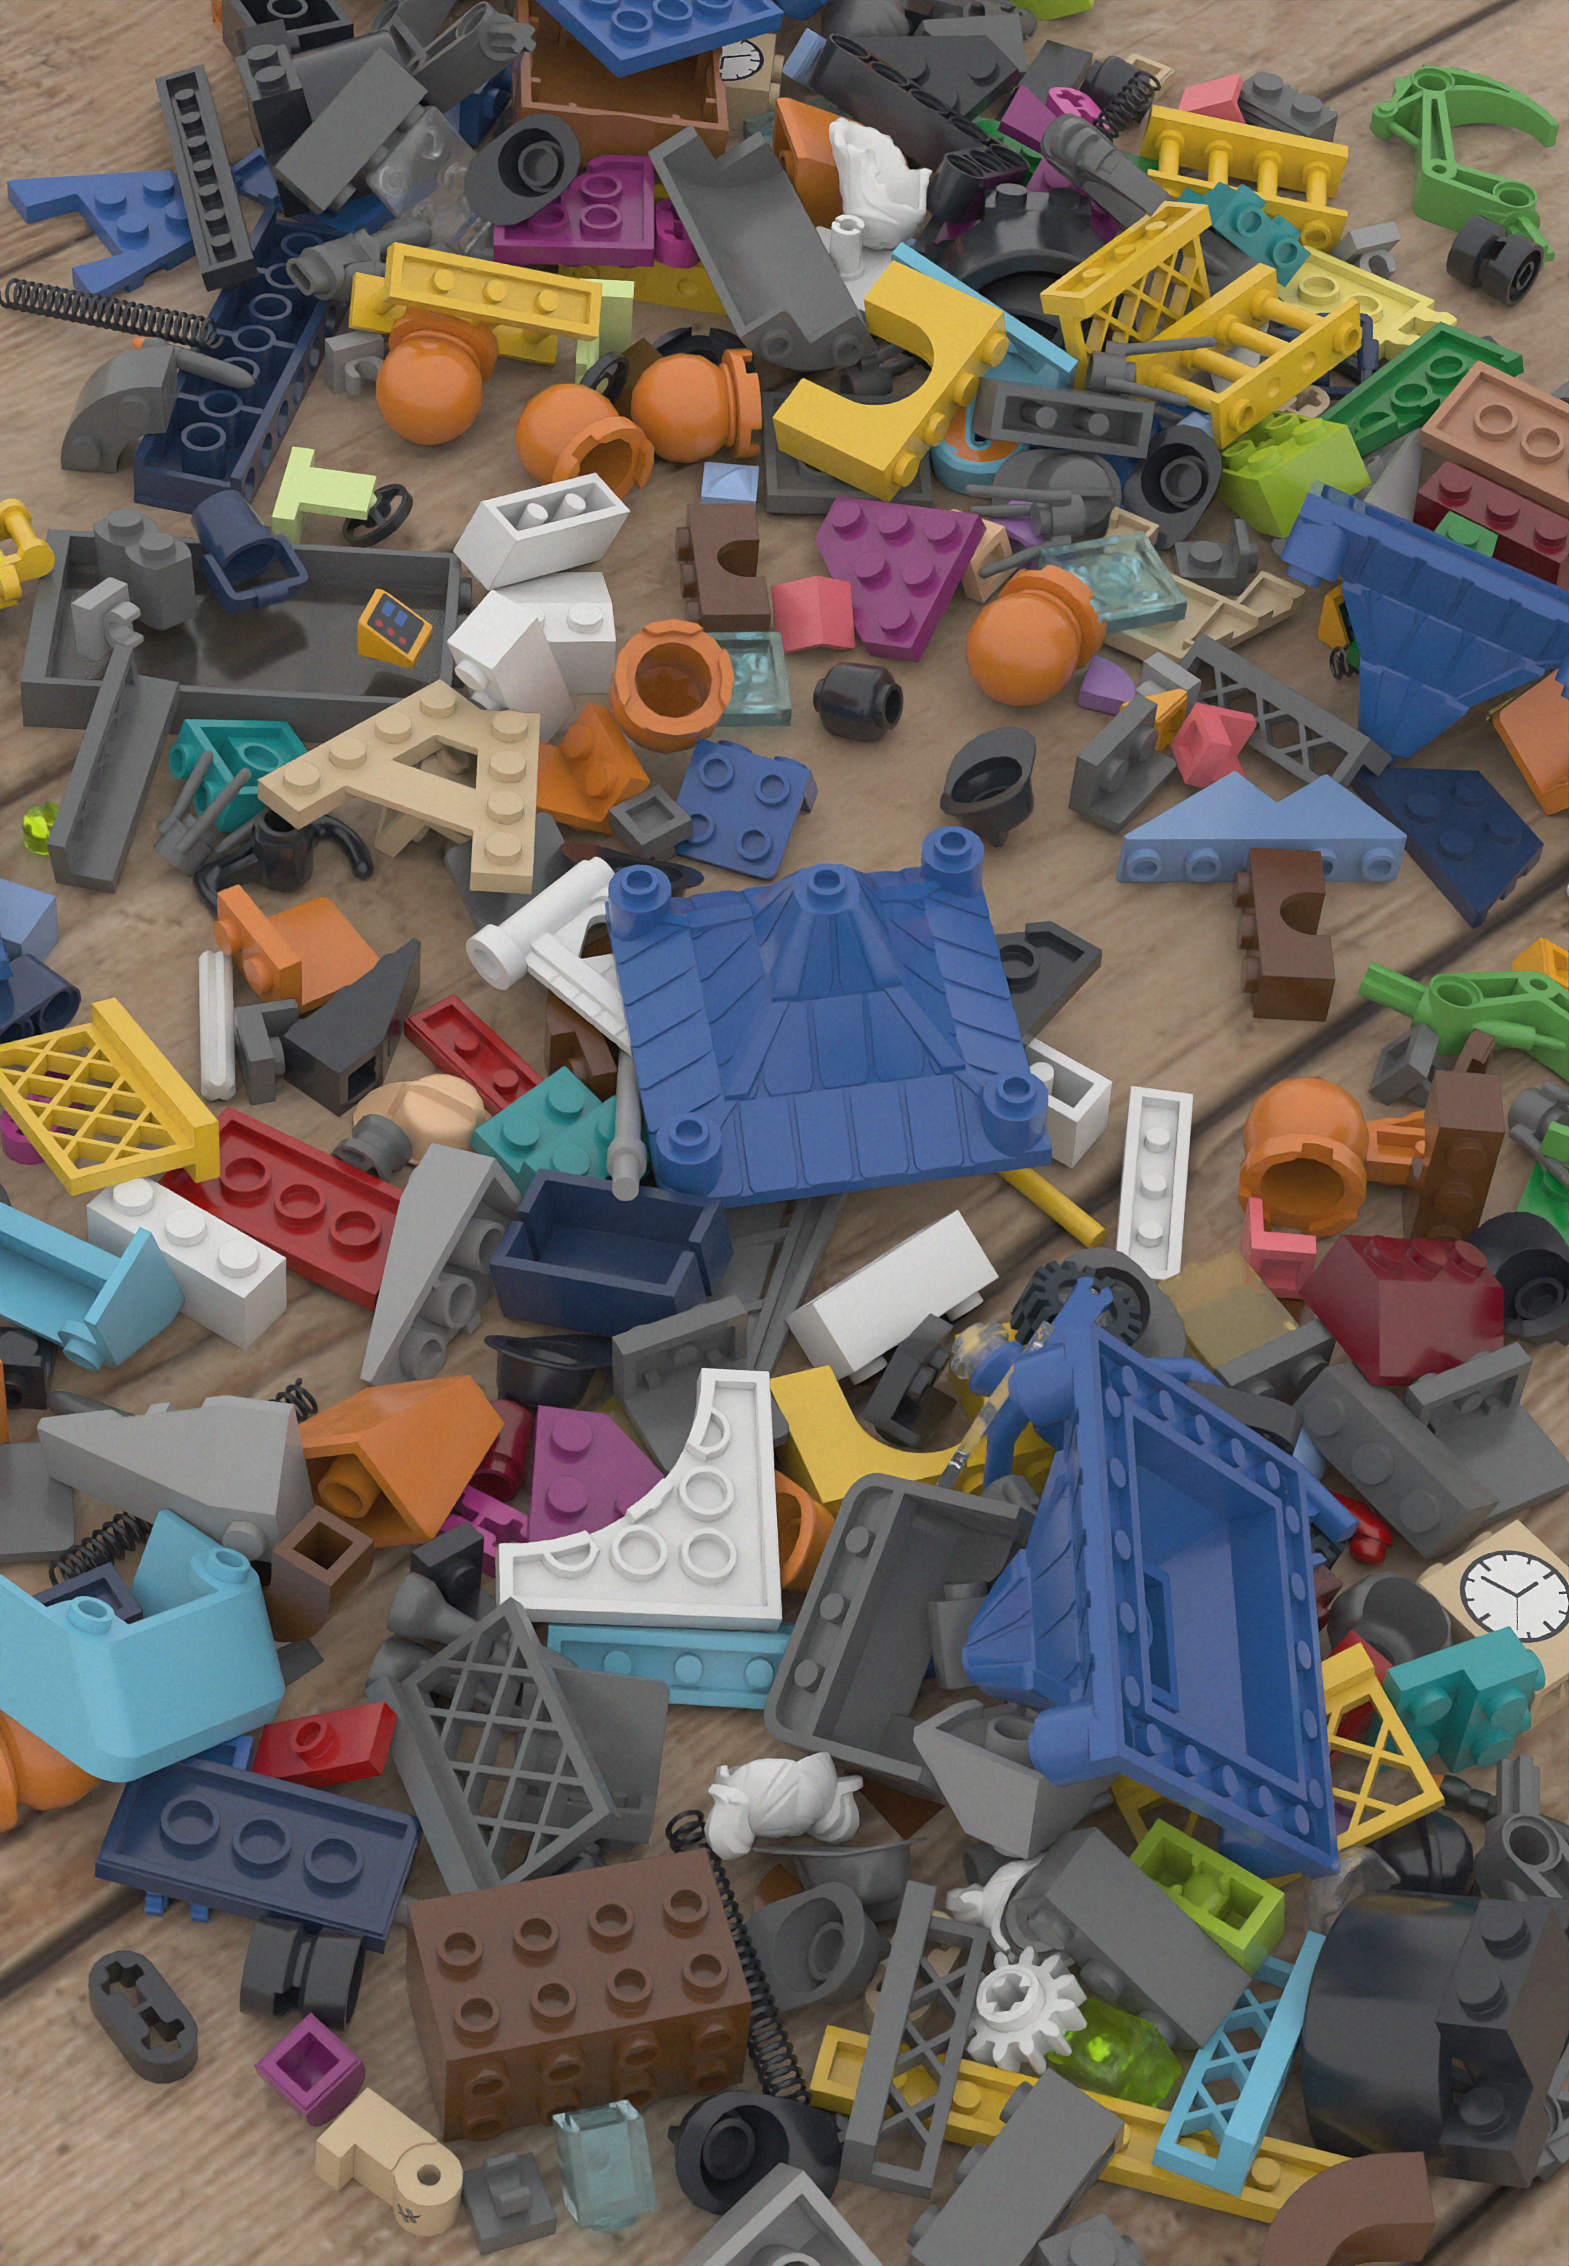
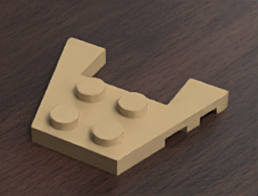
[1089,507,1306,665]

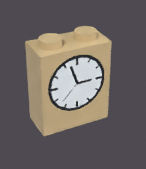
[719,33,784,134]
[1416,1519,1569,1735]

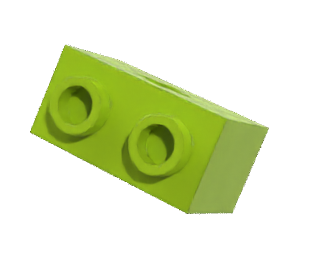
[1129,1818,1285,1978]

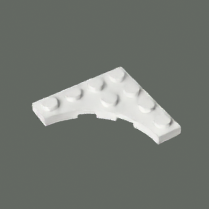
[495,1368,782,1632]

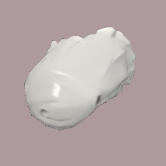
[829,117,933,250]

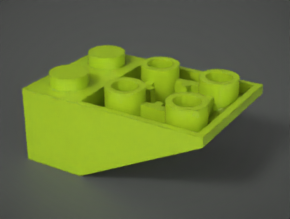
[1217,410,1372,539]

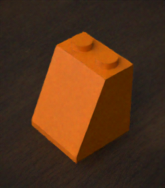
[772,97,908,230]
[298,1374,505,1548]

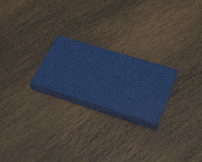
[95,1756,424,1954]

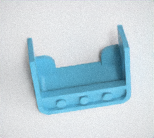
[0,1202,185,1372]
[0,1508,286,1782]

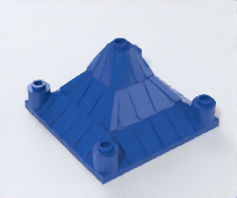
[1279,479,1569,765]
[605,826,1052,1209]
[962,1320,1340,1880]

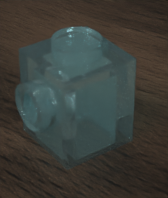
[552,2100,657,2232]

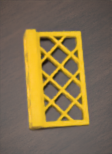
[1040,201,1212,391]
[0,998,220,1196]
[1108,1642,1445,1889]

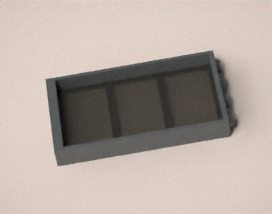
[20,529,472,743]

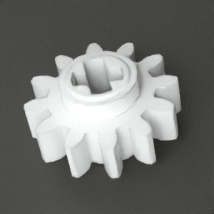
[952,1946,1087,2075]

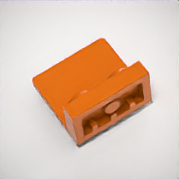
[536,702,651,836]

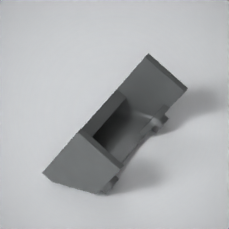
[764,1473,1036,1807]

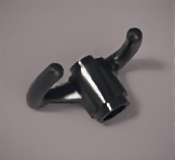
[193,806,374,919]

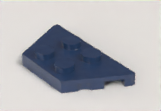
[1349,766,1544,929]

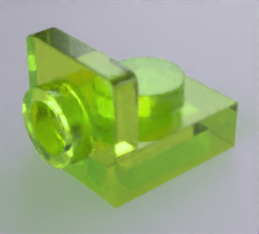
[1046,1997,1182,2108]

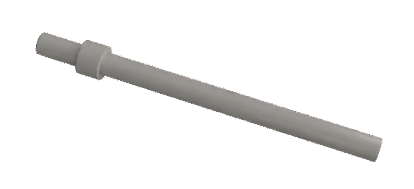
[607,1047,647,1201]

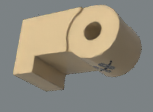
[315,2087,463,2237]

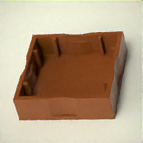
[511,0,729,175]

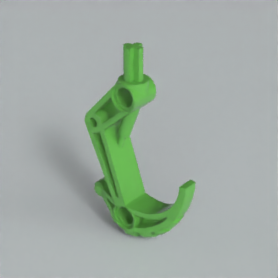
[1369,65,1559,270]
[1358,962,1569,1164]

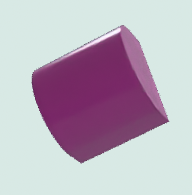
[254,2013,366,2127]

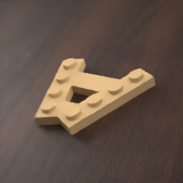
[258,679,540,894]

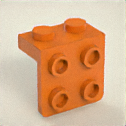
[1492,669,1569,816]
[213,884,380,1015]

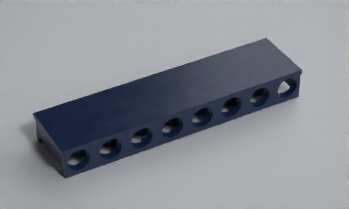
[133,206,368,515]

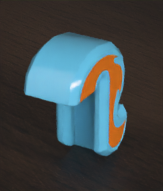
[930,395,1030,494]

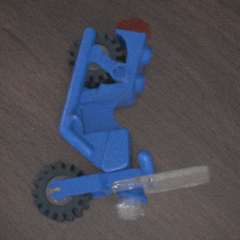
[935,1260,1359,1632]

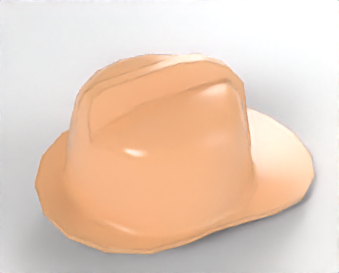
[353,1074,492,1167]

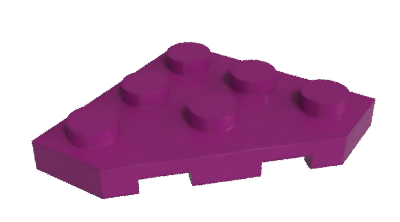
[493,155,654,269]
[814,496,987,662]
[525,1405,666,1543]

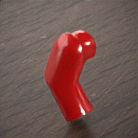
[1327,1489,1393,1566]

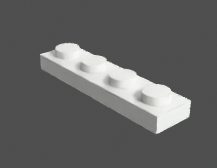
[1115,1086,1193,1299]

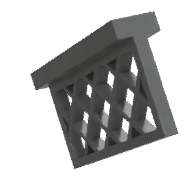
[364,1597,622,1895]

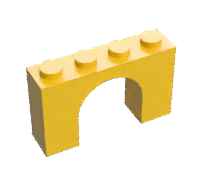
[772,260,1009,503]
[770,1322,1058,1519]

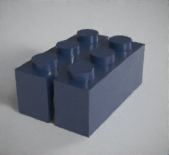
[488,1168,734,1337]

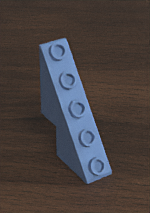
[1116,771,1407,882]

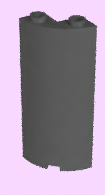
[647,124,879,370]

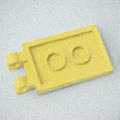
[1277,245,1457,361]

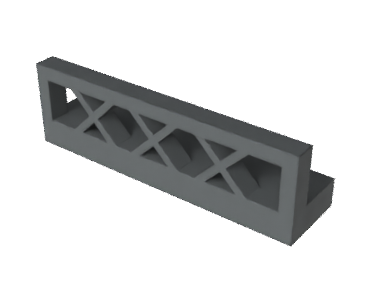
[1179,632,1392,788]
[47,644,181,894]
[839,1880,991,2200]

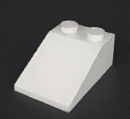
[490,572,616,694]

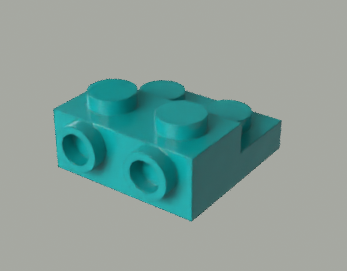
[1177,181,1311,287]
[168,719,330,833]
[470,1066,653,1197]
[1365,1626,1545,1774]

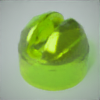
[22,801,60,855]

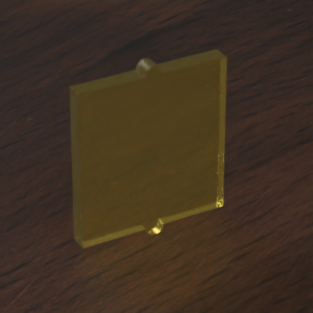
[1156,1247,1300,1375]

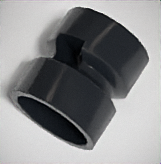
[1446,215,1544,307]
[239,1915,367,2033]

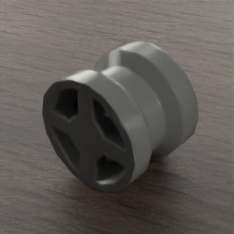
[331,1114,413,1183]

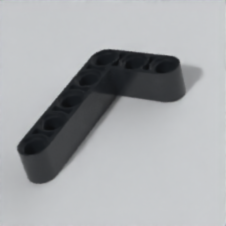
[807,34,1030,224]

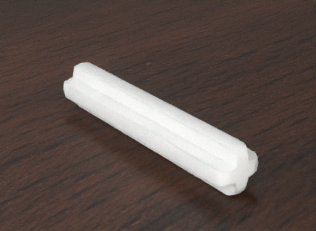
[199,950,236,1101]

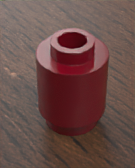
[468,1399,535,1503]

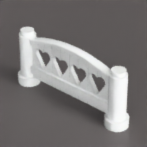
[466,857,632,1057]

